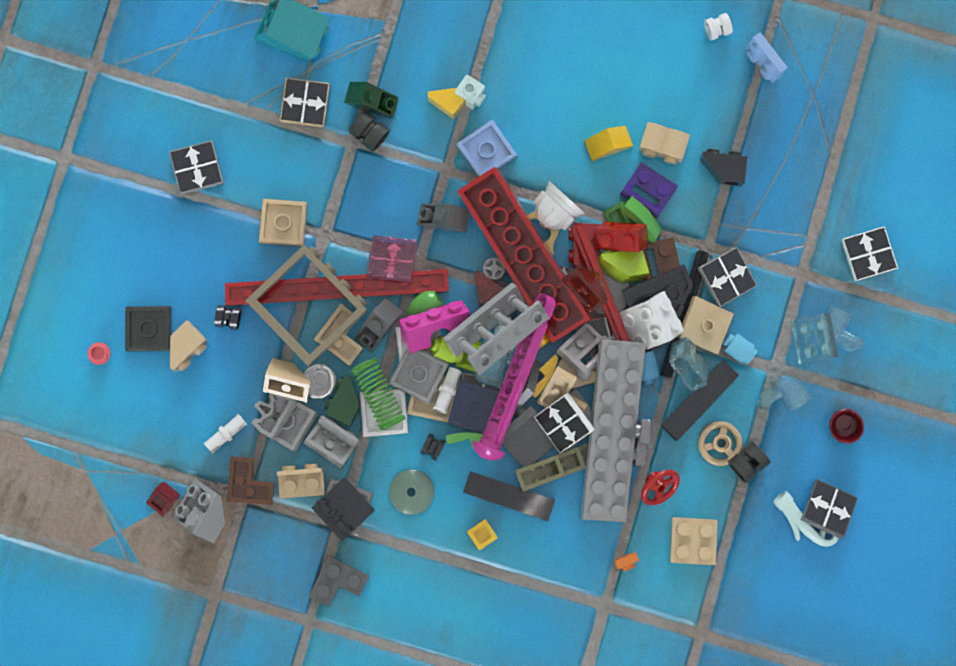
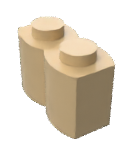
[639,122,690,165]

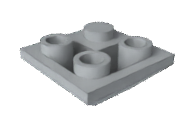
[172,479,225,543]

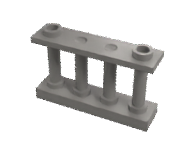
[443,283,549,375]

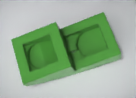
[621,196,662,243]
[445,433,483,448]

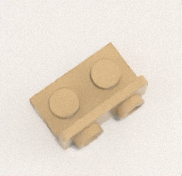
[276,464,325,499]

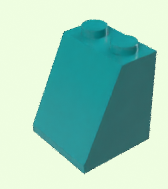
[254,0,330,60]

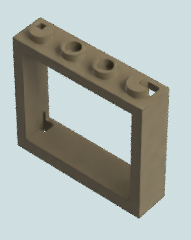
[245,244,368,367]

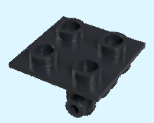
[312,477,375,541]

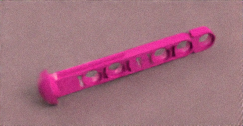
[473,294,555,461]

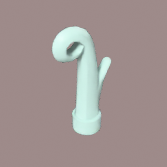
[773,491,839,547]

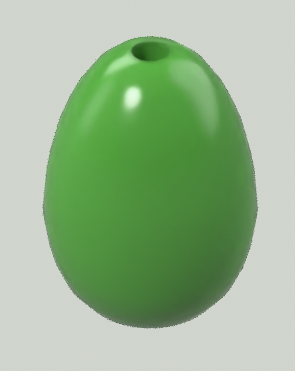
[407,291,443,316]

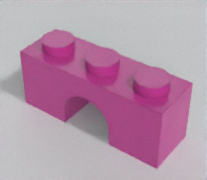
[399,300,470,353]

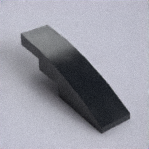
[660,360,739,442]
[463,471,555,521]

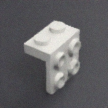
[619,291,684,350]

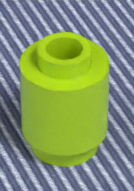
[430,335,464,364]

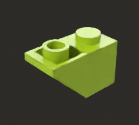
[597,250,649,284]

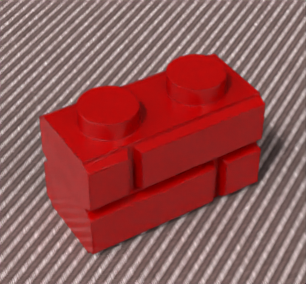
[596,222,648,252]

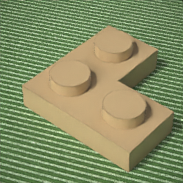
[314,304,363,366]
[537,366,588,413]

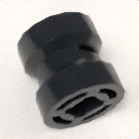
[214,305,242,330]

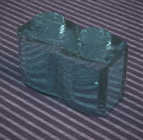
[670,337,708,391]

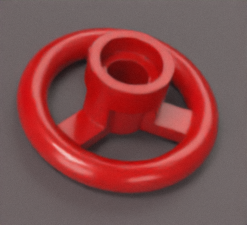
[641,470,680,506]

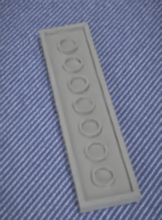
[580,339,646,522]

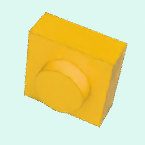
[467,519,498,551]

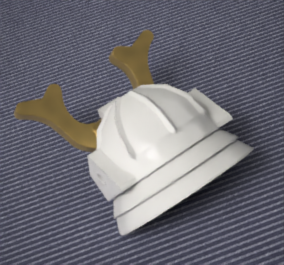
[528,180,585,256]

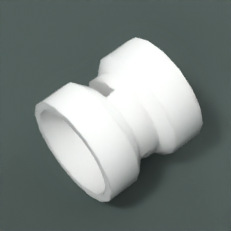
[704,13,733,41]

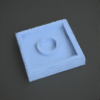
[456,119,517,177]

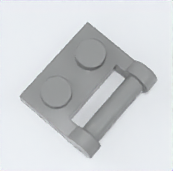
[556,323,604,380]

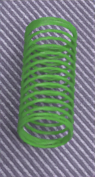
[351,358,406,431]

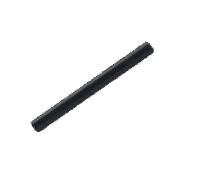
[660,250,709,378]

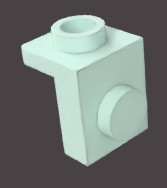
[455,75,486,110]

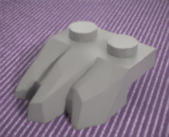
[251,393,318,452]

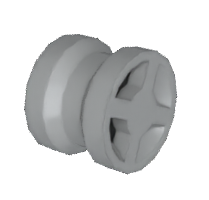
[483,257,505,282]

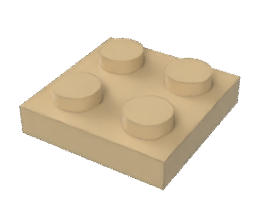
[669,517,718,565]

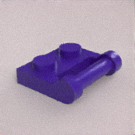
[620,162,678,219]

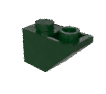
[344,82,399,118]
[324,374,361,427]

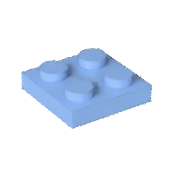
[746,32,788,83]

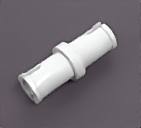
[433,367,462,414]
[204,414,248,454]

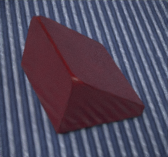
[146,482,180,517]

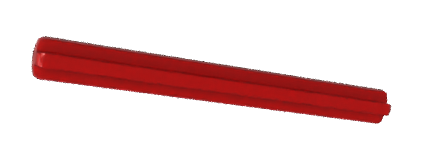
[571,223,630,341]

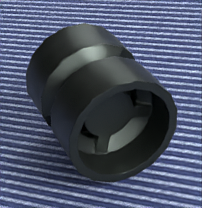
[348,110,391,152]
[727,441,771,484]

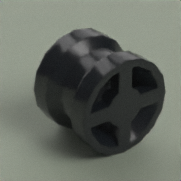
[420,434,446,461]

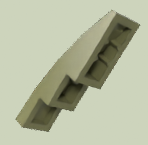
[515,443,588,492]

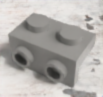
[304,415,359,468]

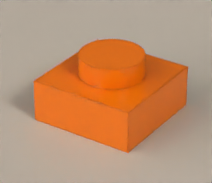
[613,551,639,572]

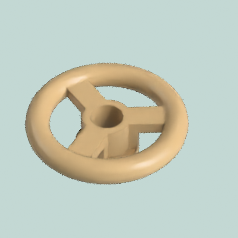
[698,421,743,466]

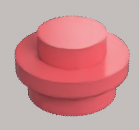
[88,342,111,365]

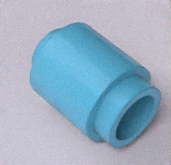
[723,333,758,365]

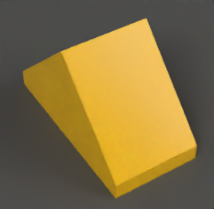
[428,88,465,119]
[584,126,633,161]

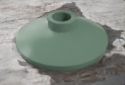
[389,470,434,515]

